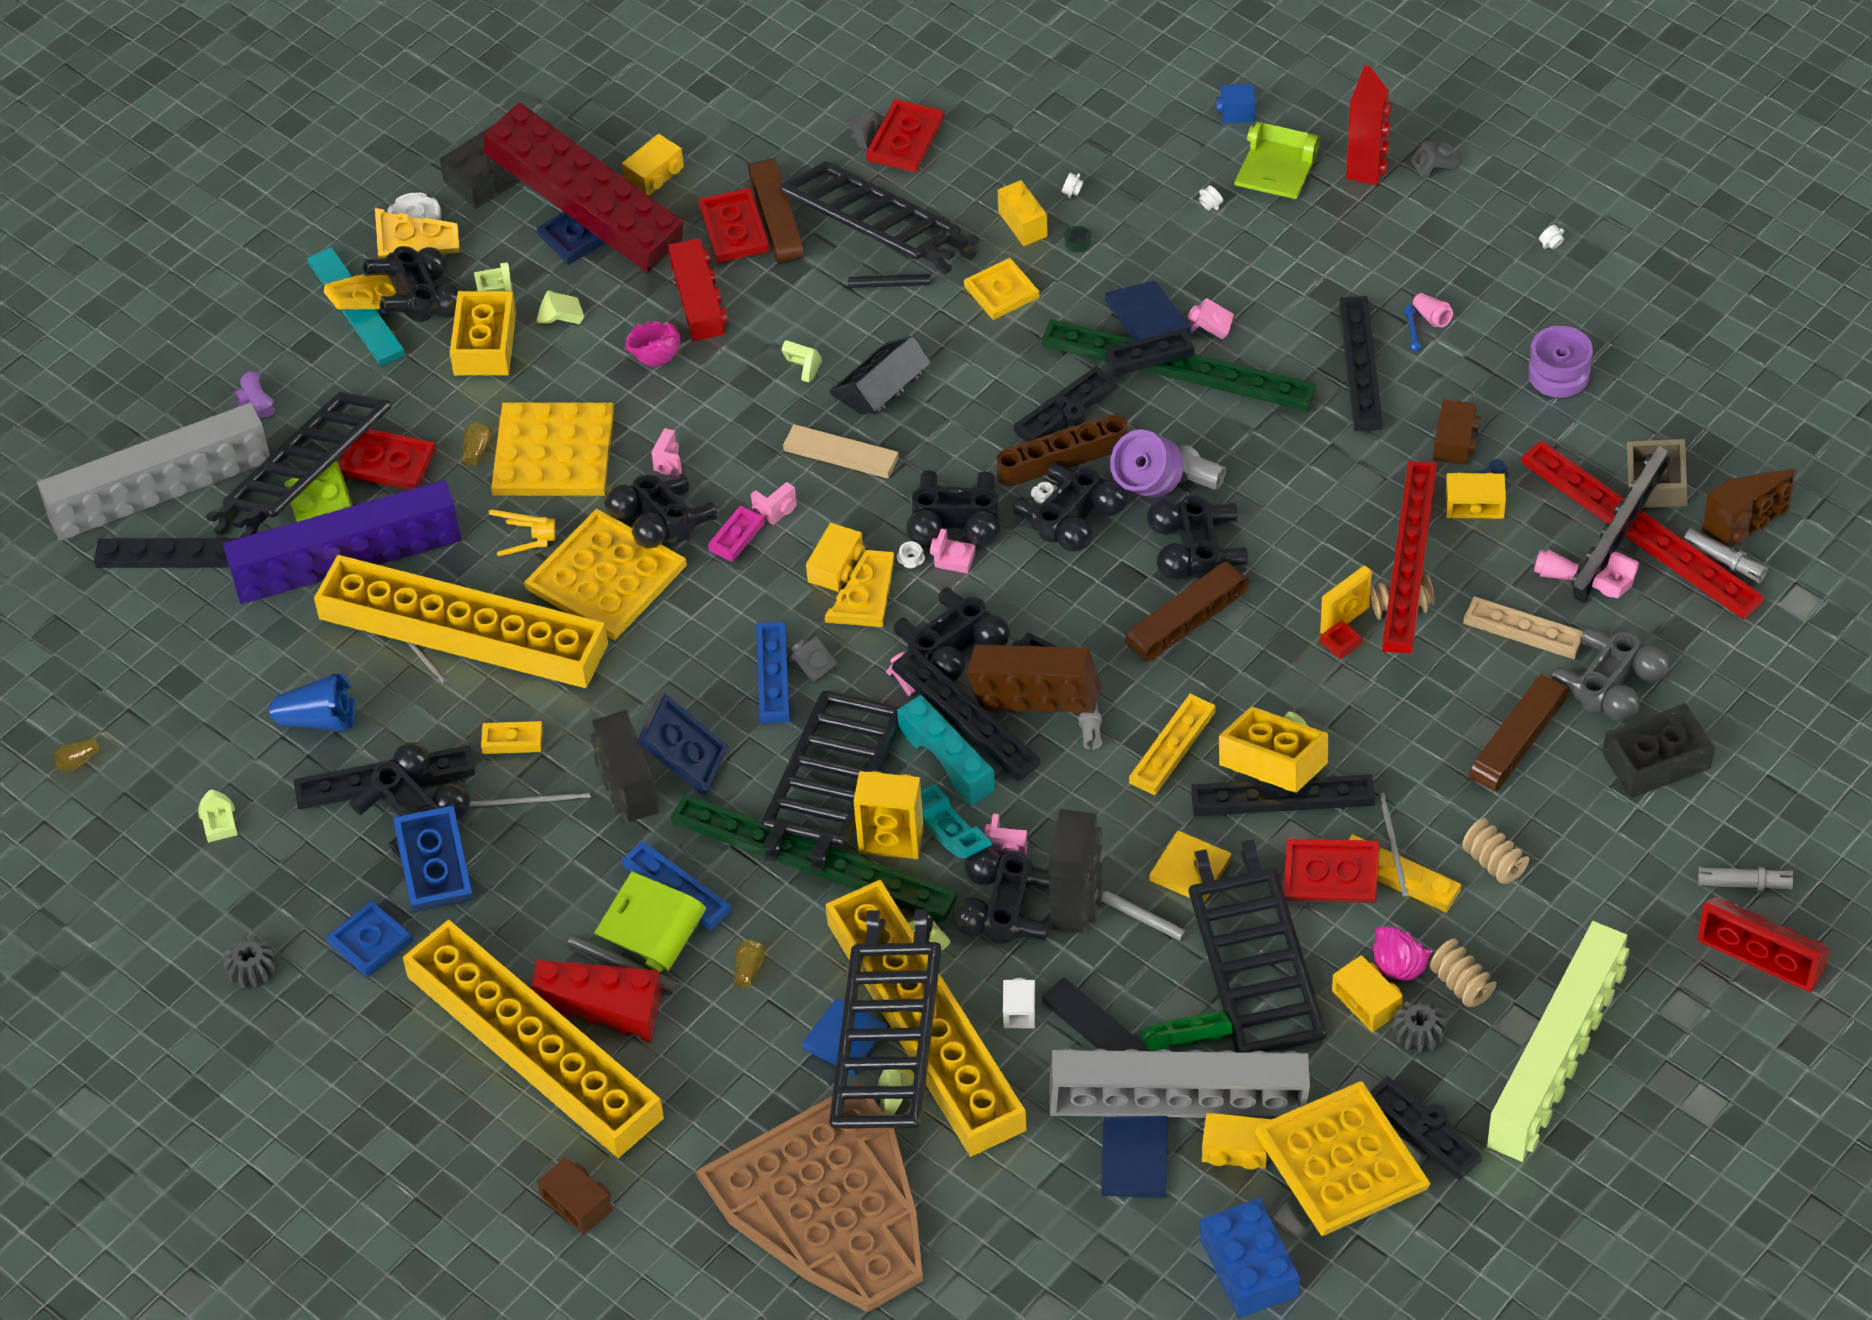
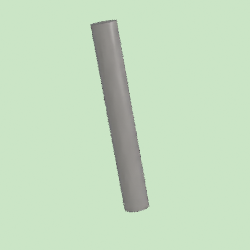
[1101,891,1187,941]

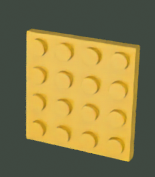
[491,403,614,496]
[524,508,687,641]
[1254,1081,1431,1236]

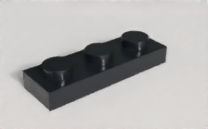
[1106,328,1194,376]

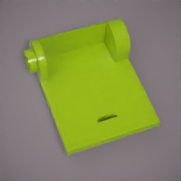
[1234,122,1320,200]
[594,871,707,973]

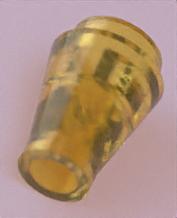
[461,423,491,466]
[53,737,100,773]
[733,940,766,988]

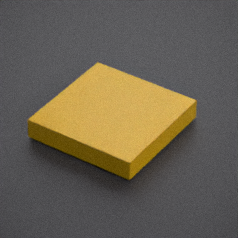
[964,258,1040,320]
[1320,565,1372,634]
[1149,830,1232,903]

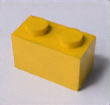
[621,134,684,196]
[997,180,1048,247]
[1445,473,1506,519]
[806,522,865,592]
[1332,955,1402,1033]
[1202,1113,1270,1169]

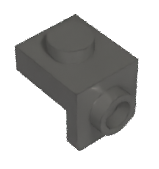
[1411,140,1460,178]
[787,636,838,682]

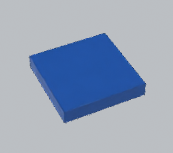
[326,900,414,978]
[802,998,889,1076]

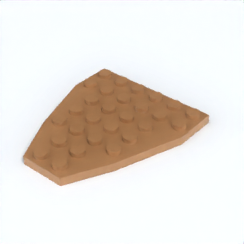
[696,1081,923,1312]

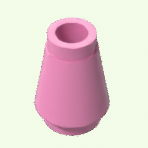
[1413,293,1453,328]
[1533,549,1579,580]

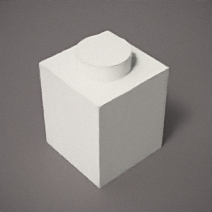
[1003,978,1035,1028]

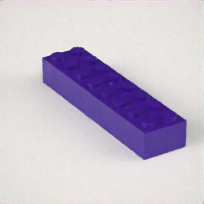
[223,480,462,604]

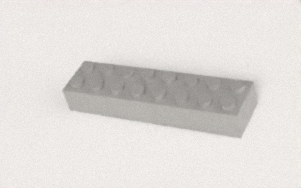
[37,402,270,541]
[1049,1048,1310,1119]

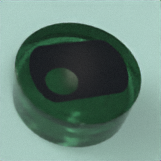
[1064,226,1092,252]

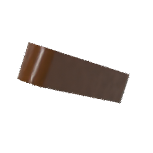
[748,158,804,263]
[996,415,1127,486]
[1125,561,1250,662]
[1469,674,1569,792]

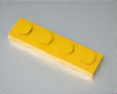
[1129,694,1216,796]
[1349,834,1461,913]

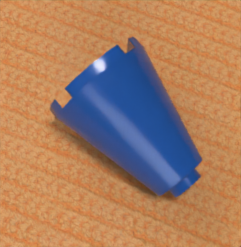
[269,673,355,732]

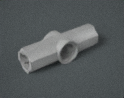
[1179,445,1226,490]

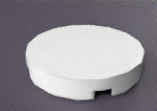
[388,192,442,220]

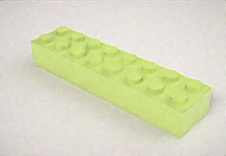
[1487,921,1630,1162]

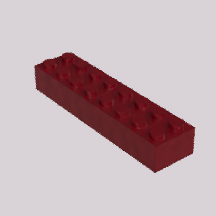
[484,102,684,273]

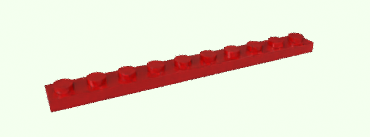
[1521,441,1764,620]
[1382,461,1437,653]

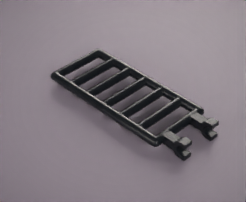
[780,161,980,274]
[205,392,391,537]
[761,691,900,873]
[1188,839,1327,1053]
[829,909,942,1129]

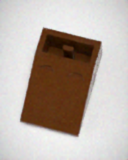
[1702,469,1796,548]

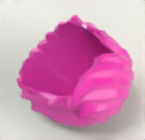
[624,321,680,367]
[1373,926,1432,981]

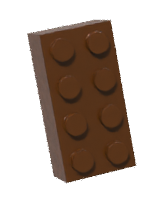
[967,645,1101,714]

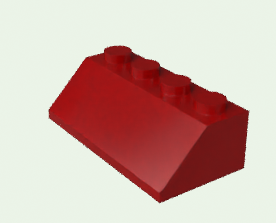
[1346,65,1392,185]
[1697,897,1831,993]

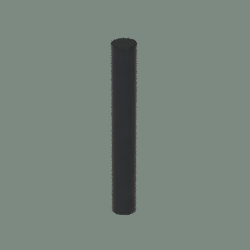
[848,274,930,288]

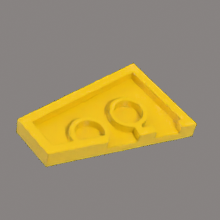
[375,208,460,259]
[323,274,397,310]
[825,550,895,627]

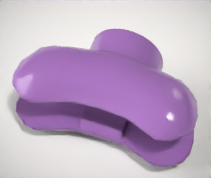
[234,371,275,418]

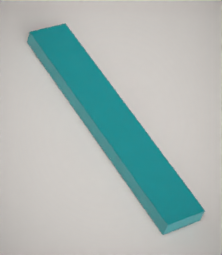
[307,247,405,367]

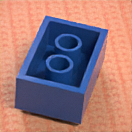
[393,806,472,913]
[1200,1198,1300,1319]

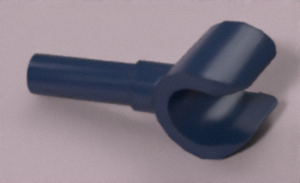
[1473,459,1509,479]

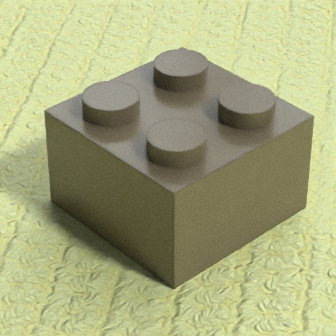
[1627,439,1688,508]

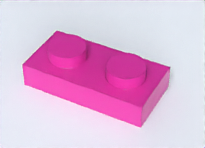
[708,506,765,562]

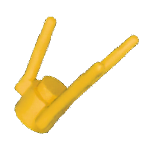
[489,509,556,557]

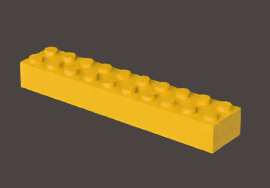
[314,555,608,689]
[825,880,1027,1157]
[403,919,664,1158]

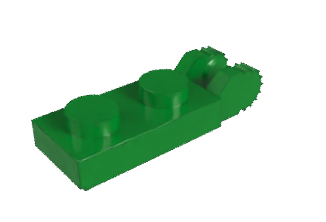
[1141,1011,1233,1052]

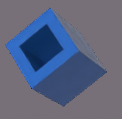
[1216,84,1255,123]

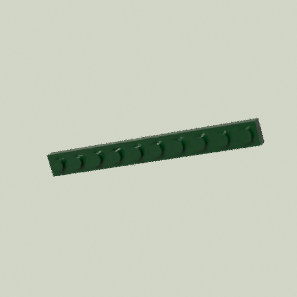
[1042,319,1316,412]
[671,794,958,922]

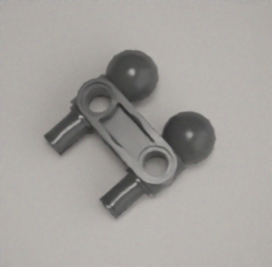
[1552,627,1670,722]

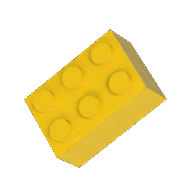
[450,291,517,376]
[1219,706,1328,793]
[854,771,924,860]

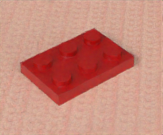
[866,99,945,173]
[698,188,770,263]
[338,429,436,490]
[1283,839,1380,903]

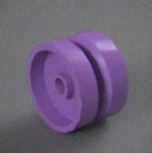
[1528,326,1593,398]
[1110,429,1184,498]

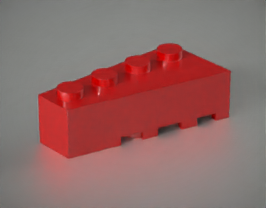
[531,960,662,1043]

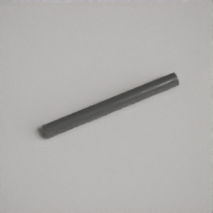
[568,934,679,993]

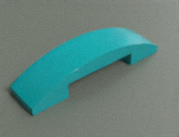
[921,784,991,858]

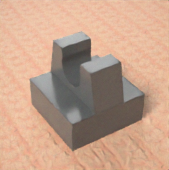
[846,110,879,149]

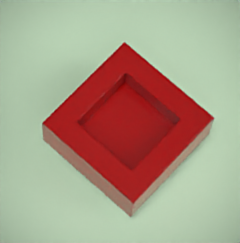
[1320,620,1362,660]

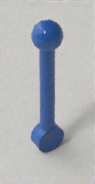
[1404,305,1421,352]

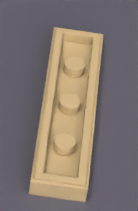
[783,424,899,479]
[1463,596,1584,660]

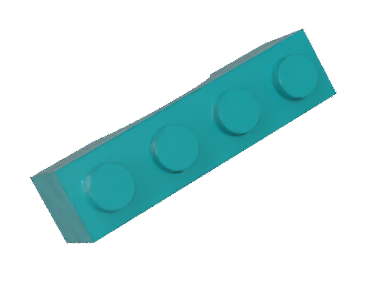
[897,695,995,806]

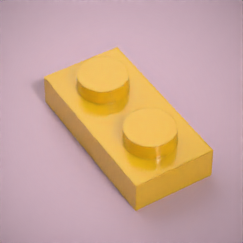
[481,721,543,754]

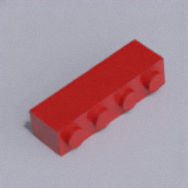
[668,238,728,342]

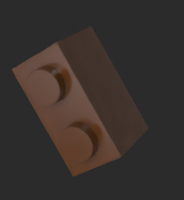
[1433,399,1481,465]
[537,1157,612,1236]

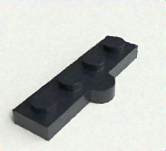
[1014,366,1116,442]
[1370,1076,1482,1180]

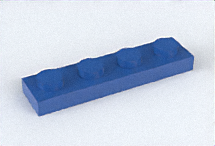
[756,621,790,724]
[622,841,732,931]

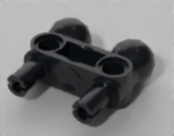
[362,246,460,322]
[1013,461,1128,552]
[906,470,1000,547]
[604,474,717,549]
[1147,495,1248,580]
[893,587,1010,681]
[349,742,470,858]
[952,848,1061,944]

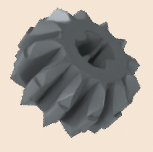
[223,936,276,989]
[1392,999,1447,1054]

